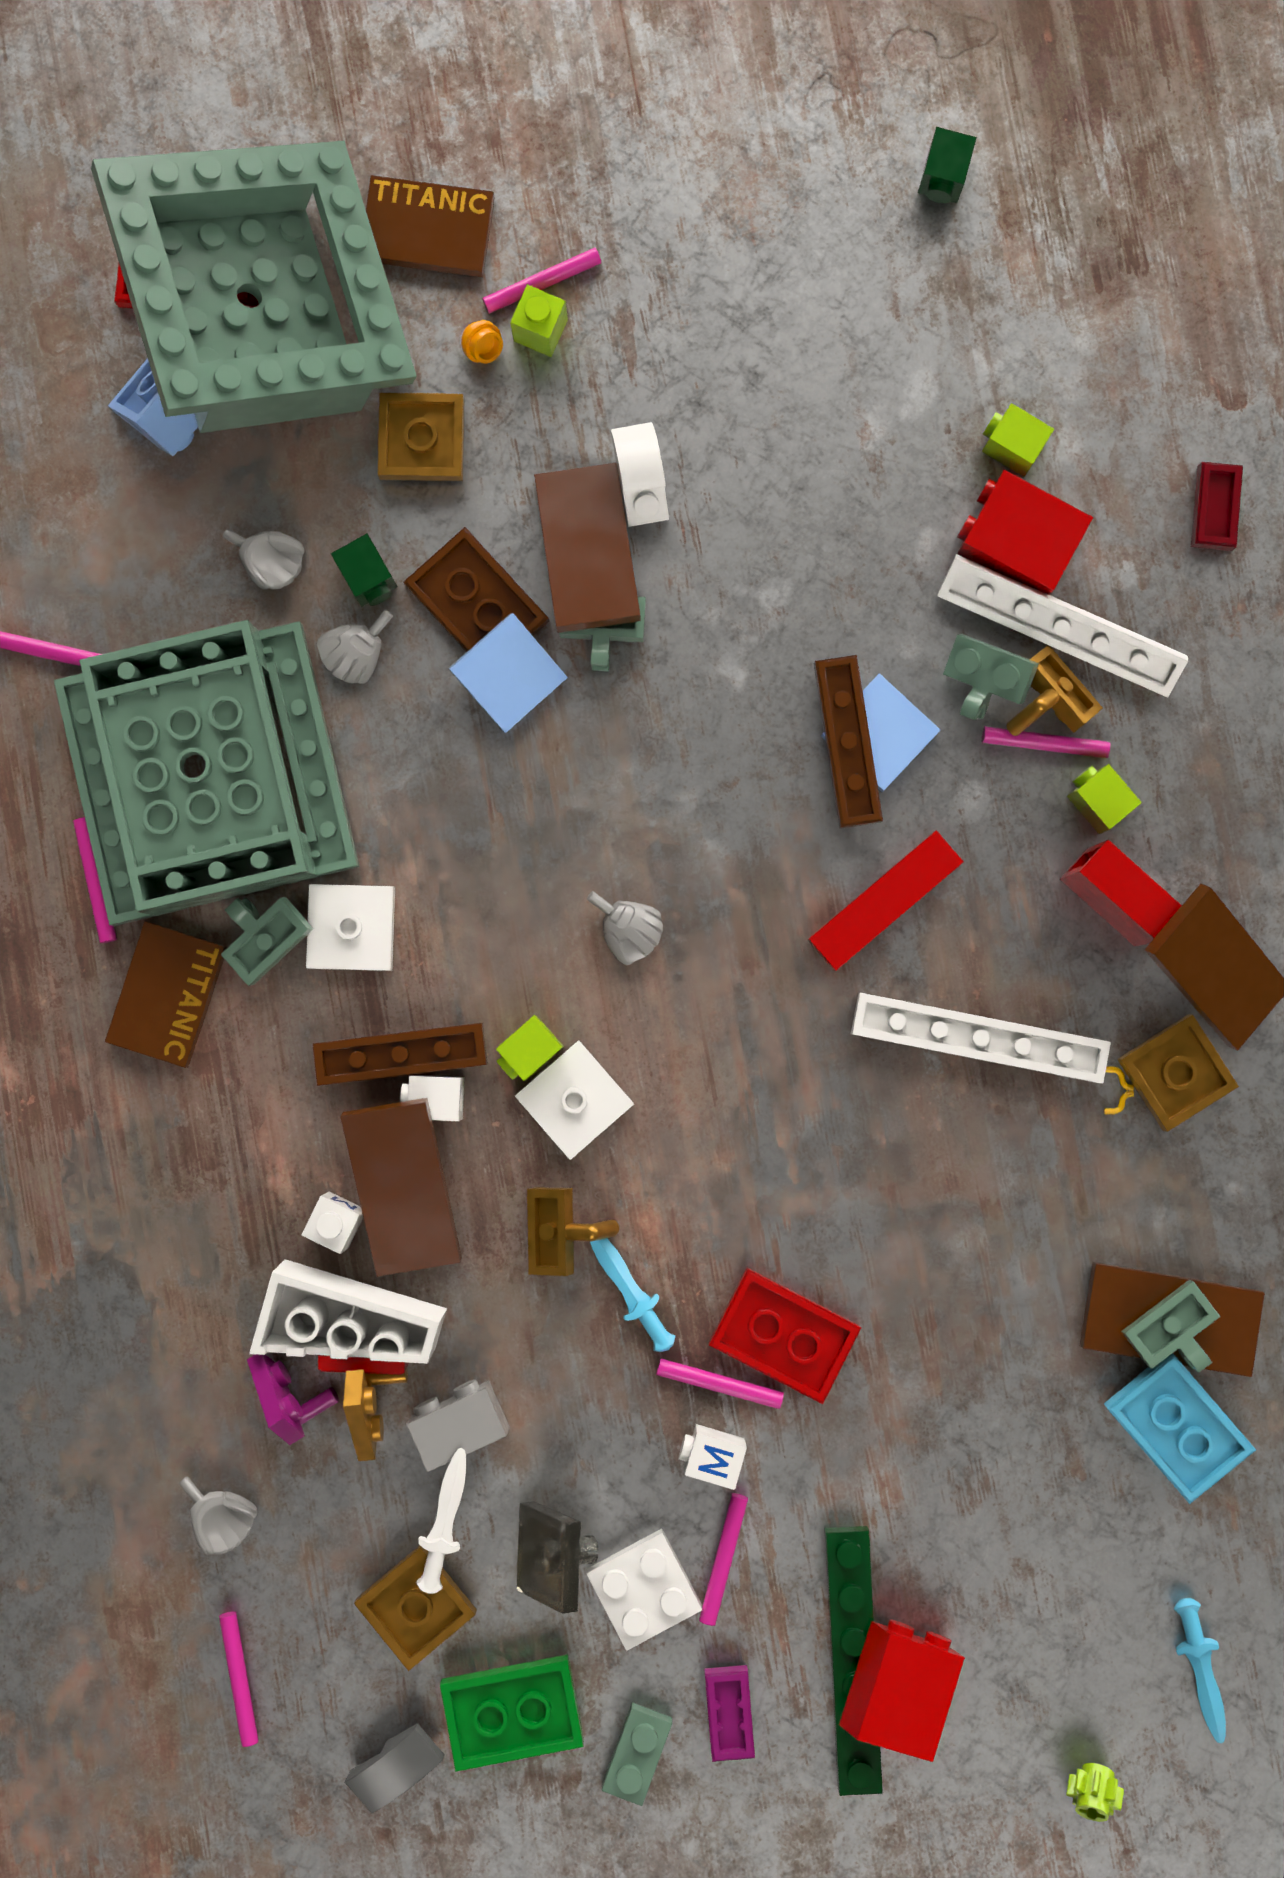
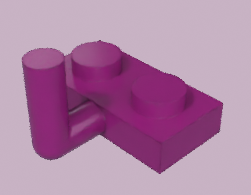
[247,1354,339,1445]

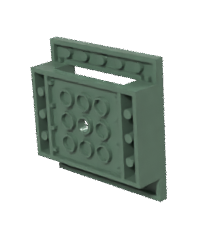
[91,141,417,433]
[54,620,360,926]

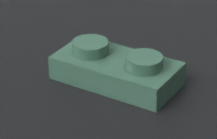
[602,1702,672,1806]

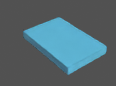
[1104,1353,1256,1504]

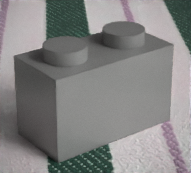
[406,1379,510,1472]

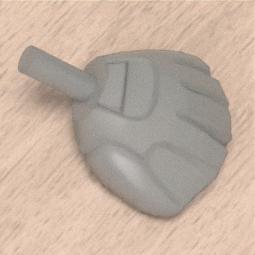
[223,529,305,590]
[316,610,393,684]
[587,891,663,965]
[179,1476,258,1555]

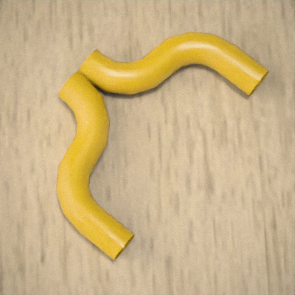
[1104,1066,1134,1115]

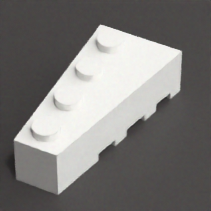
[249,1259,447,1364]

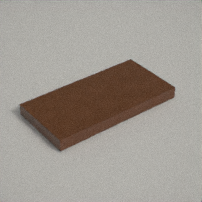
[534,462,641,633]
[1145,883,1284,1051]
[340,1098,462,1277]
[1079,1262,1265,1377]

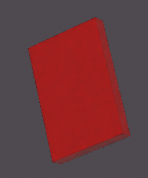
[708,1267,861,1404]

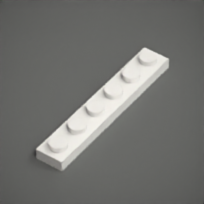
[937,554,1188,698]
[850,993,1111,1084]

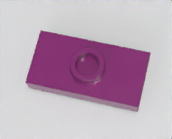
[704,1665,755,1762]

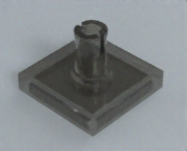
[516,1501,599,1614]

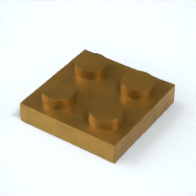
[378,393,464,481]
[1117,1014,1239,1132]
[354,1545,477,1671]

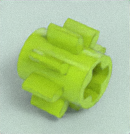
[1066,1763,1124,1822]

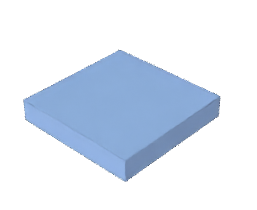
[448,613,568,733]
[821,673,940,792]

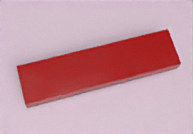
[807,830,964,971]

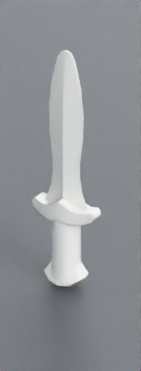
[416,1448,466,1594]

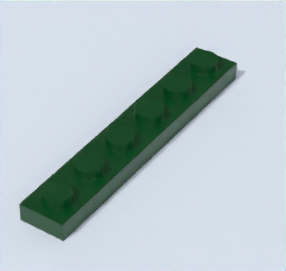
[825,1526,883,1796]

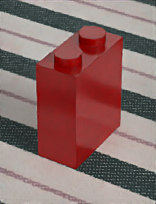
[957,470,1094,595]
[1060,840,1182,946]
[839,1619,965,1762]

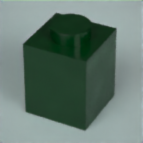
[918,126,977,203]
[330,533,398,607]

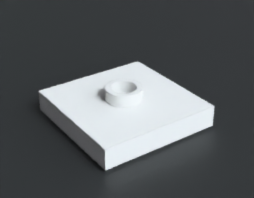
[306,884,395,971]
[515,1040,634,1160]

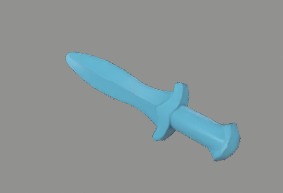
[590,1238,675,1352]
[1174,1598,1226,1743]

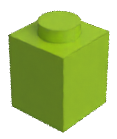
[510,284,568,357]
[982,403,1054,477]
[1067,764,1142,834]
[496,1015,564,1081]

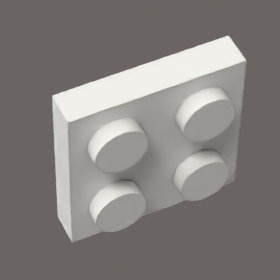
[586,1529,702,1651]

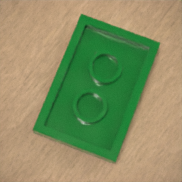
[440,1654,584,1772]

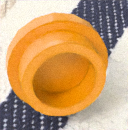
[461,320,503,364]

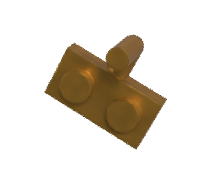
[1006,645,1103,736]
[527,1187,619,1276]
[343,1369,408,1461]

